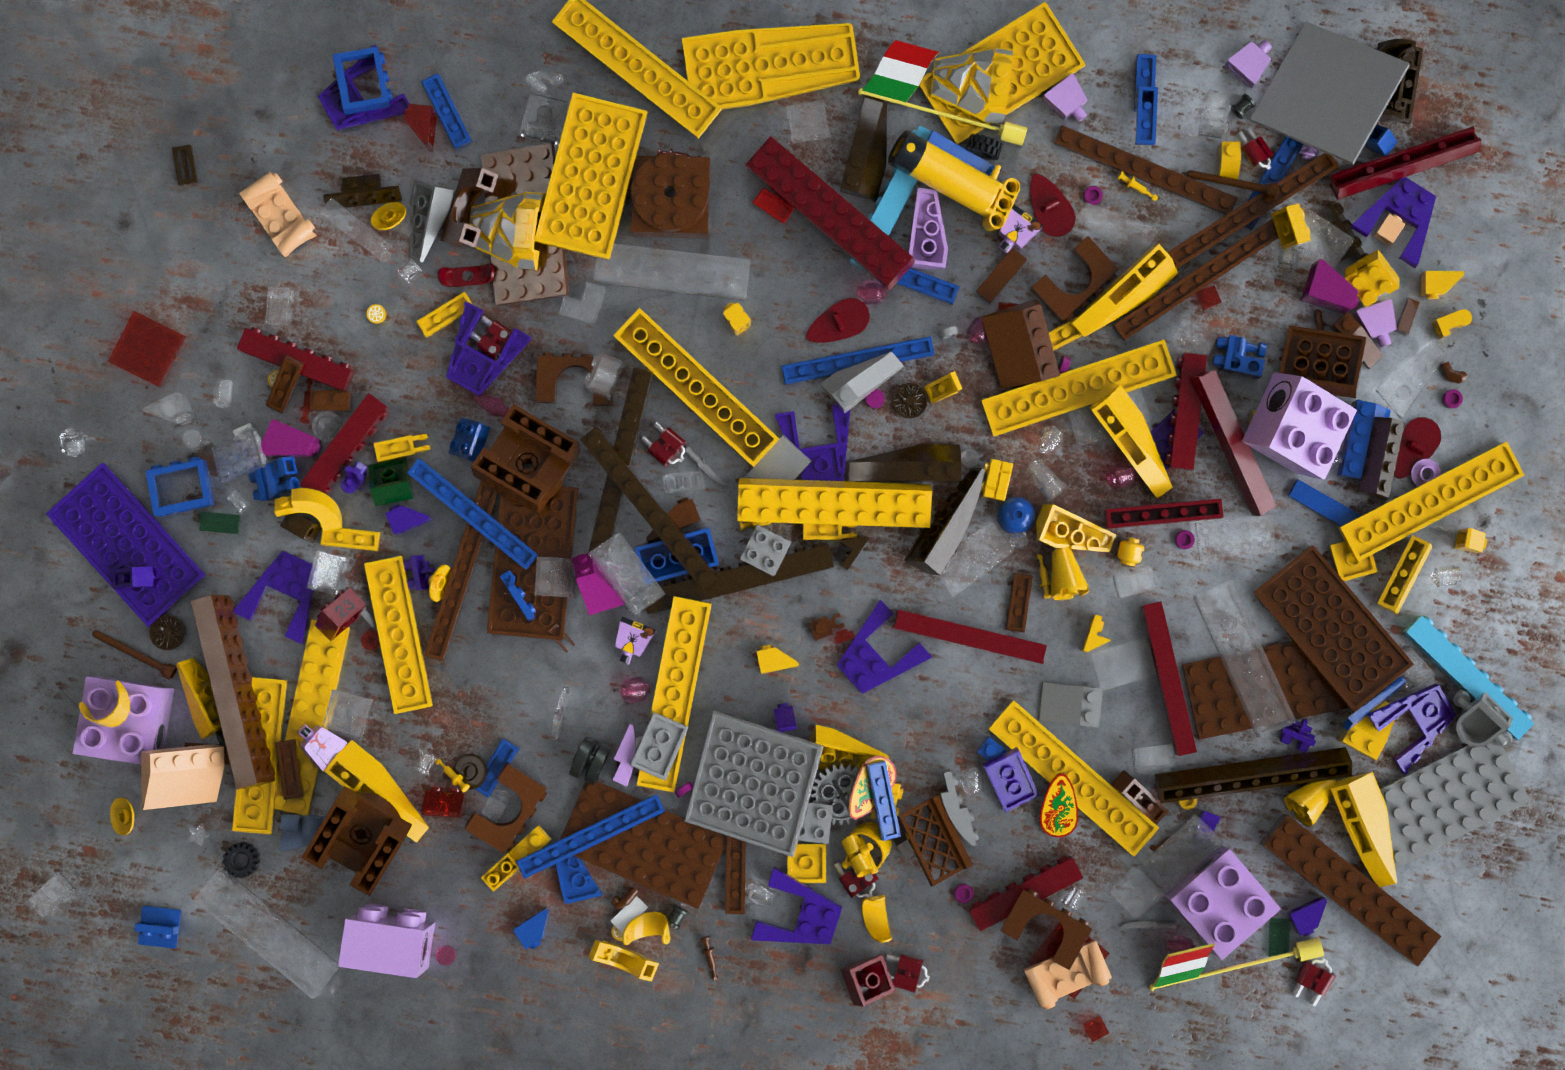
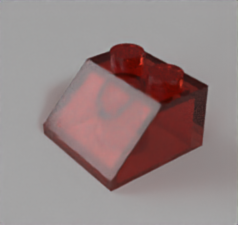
[404,104,437,152]
[421,786,467,818]

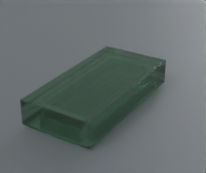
[199,512,241,534]
[1268,918,1290,958]

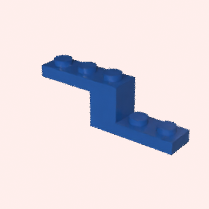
[1134,54,1158,146]

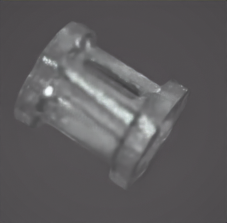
[397,259,422,284]
[226,489,251,515]
[414,750,438,775]
[1062,885,1086,910]

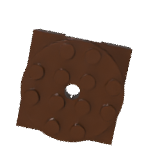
[631,153,711,239]
[471,404,580,514]
[302,786,412,896]

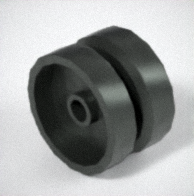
[569,736,611,786]

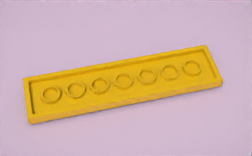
[364,556,433,714]
[232,677,288,834]

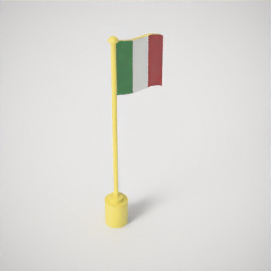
[858,40,1028,146]
[1149,937,1324,991]

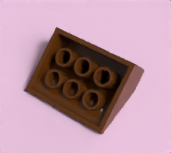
[981,299,1060,389]
[1279,325,1367,398]

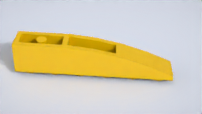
[1071,244,1178,337]
[1089,385,1173,499]
[324,740,429,843]
[1331,772,1397,887]

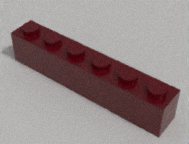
[237,327,355,391]
[1165,352,1207,471]
[300,393,390,495]
[1103,499,1224,530]
[968,855,1083,932]

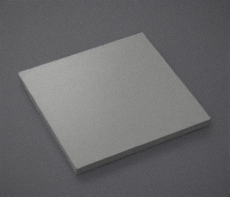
[1250,21,1410,165]
[684,711,824,857]

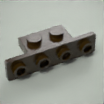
[323,174,402,210]
[1320,201,1369,263]

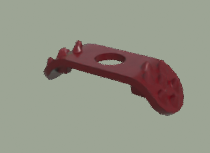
[438,263,494,287]

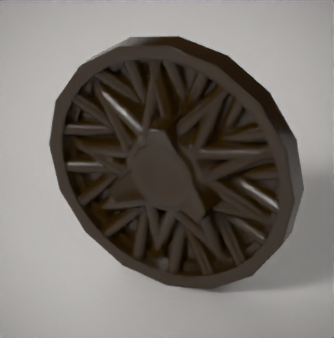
[892,383,928,419]
[149,615,186,650]
[453,754,487,790]

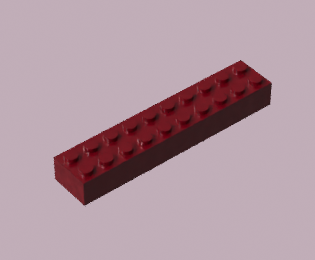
[745,136,915,291]

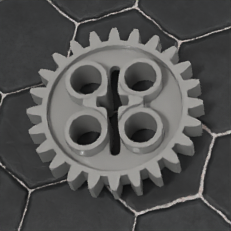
[810,762,858,826]

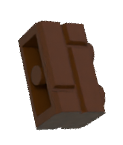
[310,390,353,412]

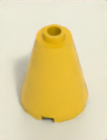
[1051,548,1089,600]
[1284,779,1336,827]

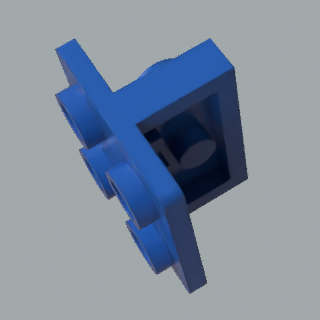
[449,418,491,462]
[134,906,181,949]

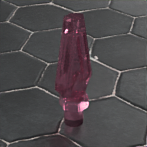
[473,394,509,417]

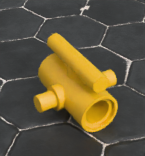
[841,834,878,877]

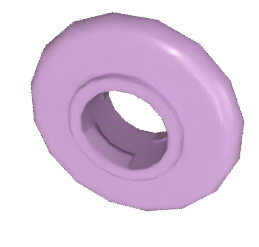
[1411,459,1441,487]

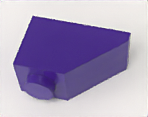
[385,504,432,535]
[112,567,154,589]
[774,703,797,732]
[1287,896,1327,937]

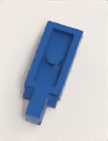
[500,570,536,621]

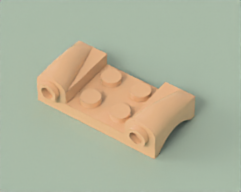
[239,171,317,257]
[1023,939,1112,1010]

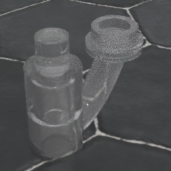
[523,72,564,101]

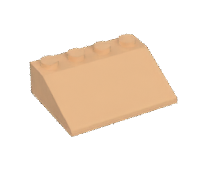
[141,744,224,810]

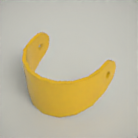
[78,680,130,728]
[844,822,892,869]
[861,894,892,943]
[622,911,671,945]

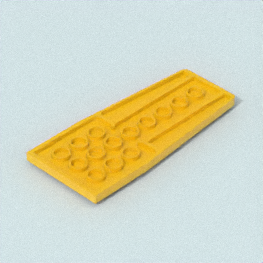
[682,23,860,110]

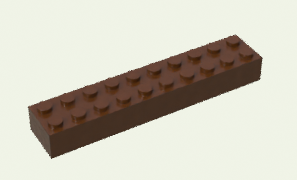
[191,595,275,789]
[1259,813,1441,967]

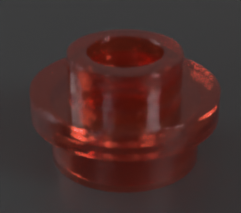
[361,631,380,650]

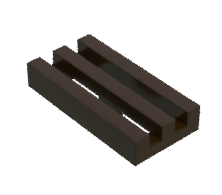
[172,144,199,186]

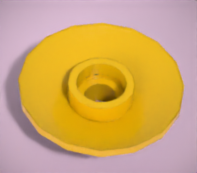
[371,202,406,230]
[428,564,451,602]
[110,797,134,836]

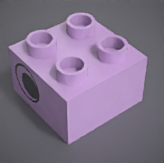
[1242,372,1357,480]
[73,676,175,765]
[1163,845,1281,960]
[338,903,435,978]

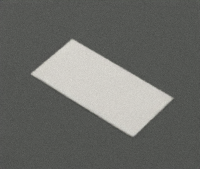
[611,896,648,933]

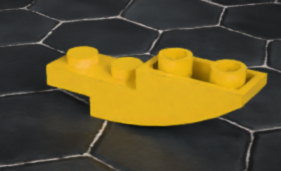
[481,825,552,892]

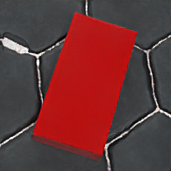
[752,187,794,225]

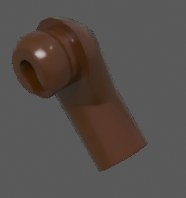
[1440,361,1467,384]
[611,887,639,909]

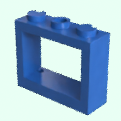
[333,47,393,115]
[145,457,215,517]

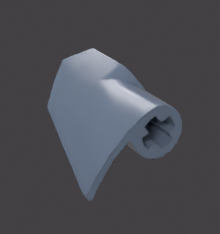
[279,814,326,851]

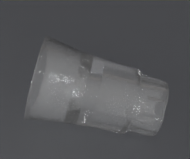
[1026,458,1068,503]

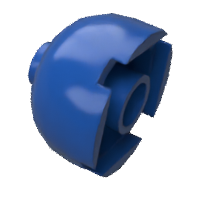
[997,497,1036,535]

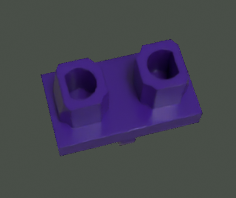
[341,461,367,493]
[403,555,436,590]
[1279,718,1316,753]

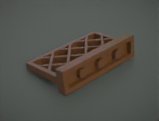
[897,795,973,887]

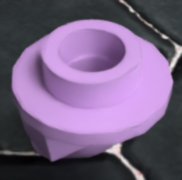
[1299,146,1318,161]

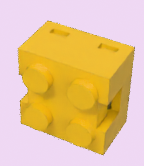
[1345,249,1400,307]

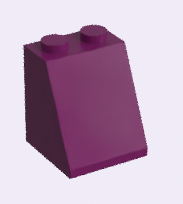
[1300,259,1359,315]
[256,419,322,459]
[572,553,626,615]

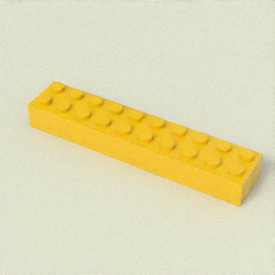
[613,308,779,468]
[737,478,932,528]

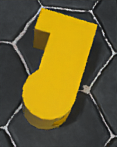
[1432,309,1472,339]

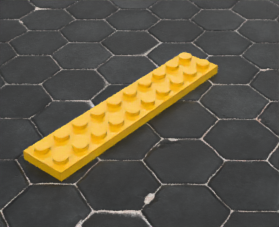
[552,0,722,139]
[981,339,1177,437]
[1338,441,1524,562]
[637,596,712,793]
[274,619,350,816]
[988,700,1159,857]

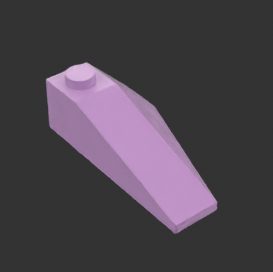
[909,188,948,269]

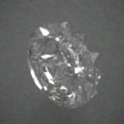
[312,411,343,442]

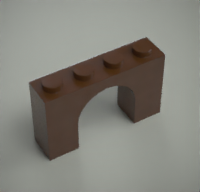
[440,168,498,248]
[1030,236,1119,323]
[535,352,616,407]
[465,762,547,854]
[1000,888,1092,970]

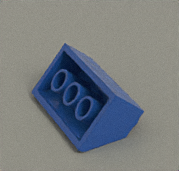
[1337,400,1391,481]
[635,526,719,585]

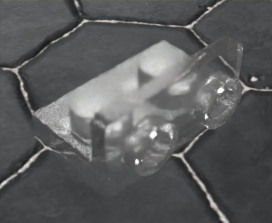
[265,286,295,327]

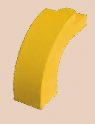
[274,488,342,532]
[588,940,659,982]

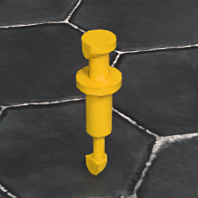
[1117,171,1158,201]
[739,521,772,531]
[1037,554,1051,599]
[435,759,470,792]

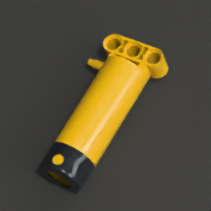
[888,131,1020,232]

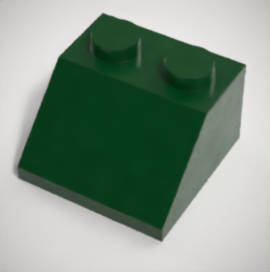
[369,457,413,506]

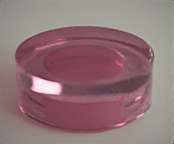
[436,945,456,966]

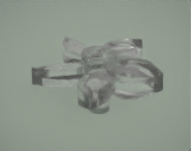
[188,823,211,847]

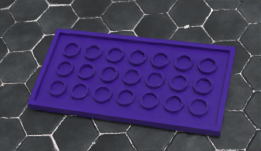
[46,462,206,627]

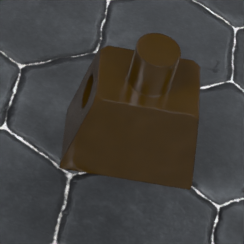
[280,513,322,543]

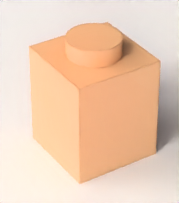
[1373,214,1405,246]

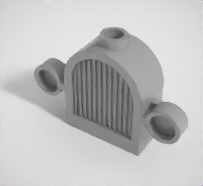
[1453,690,1513,748]

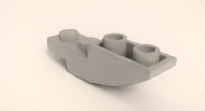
[940,770,979,846]

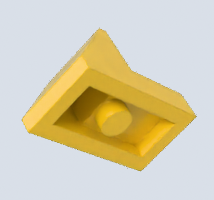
[924,371,962,404]
[1081,614,1111,652]

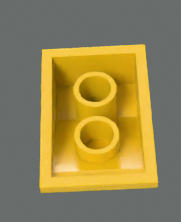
[1337,696,1395,760]

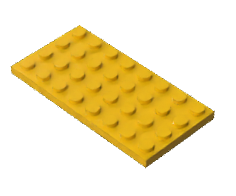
[919,1,1086,145]
[534,93,648,260]

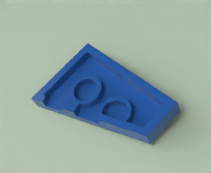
[556,856,603,904]

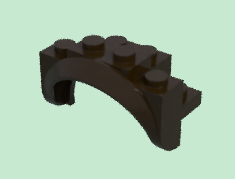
[1377,39,1423,124]

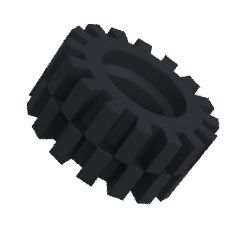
[966,134,1003,160]
[222,842,260,878]

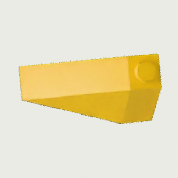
[1036,504,1116,552]
[176,658,222,739]
[809,725,889,770]

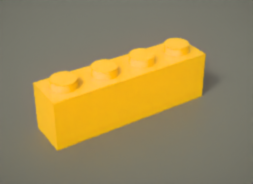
[1377,535,1432,615]

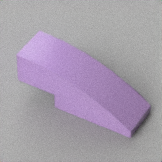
[613,724,637,787]

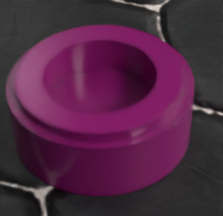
[1083,186,1103,206]
[1058,355,1071,374]
[865,389,885,409]
[1442,389,1463,409]
[1175,530,1195,550]
[675,782,693,799]
[954,884,974,904]

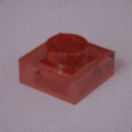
[1196,285,1222,311]
[834,629,855,645]
[1083,1015,1109,1042]

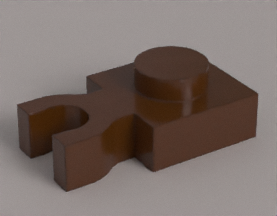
[808,613,845,641]

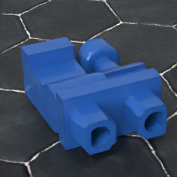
[1212,335,1267,379]
[248,457,300,501]

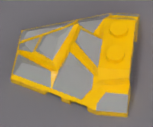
[930,47,1013,125]
[470,192,546,270]

